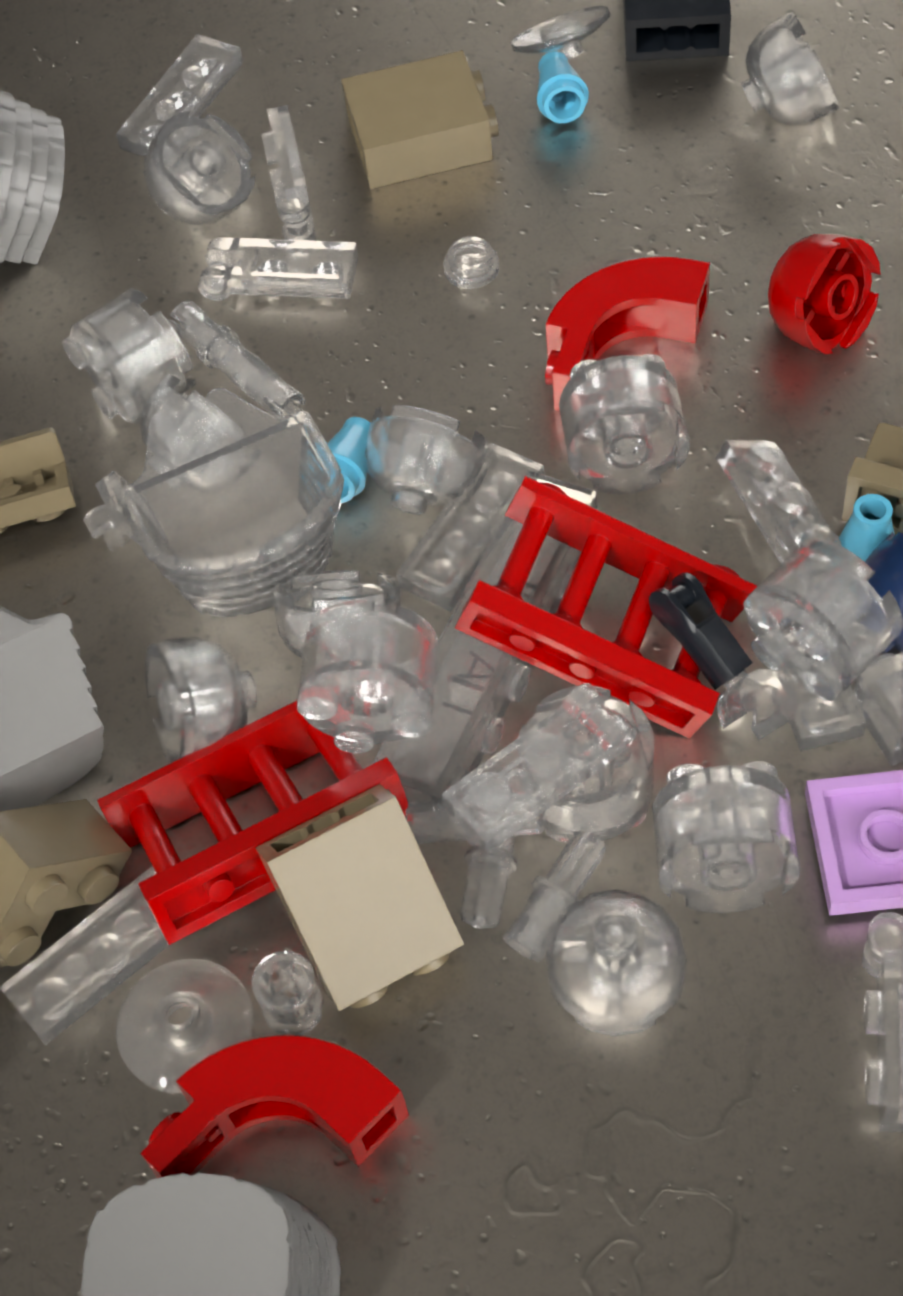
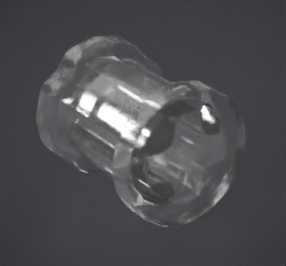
[252,951,324,1036]

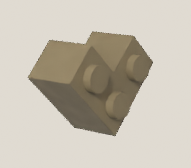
[0,799,133,967]

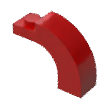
[545,257,710,414]
[140,1035,409,1178]

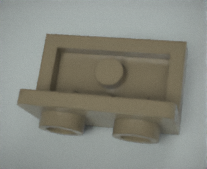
[0,427,76,534]

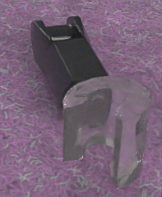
[649,572,798,740]

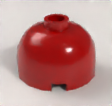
[768,234,881,354]

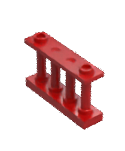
[455,476,759,739]
[97,682,414,945]

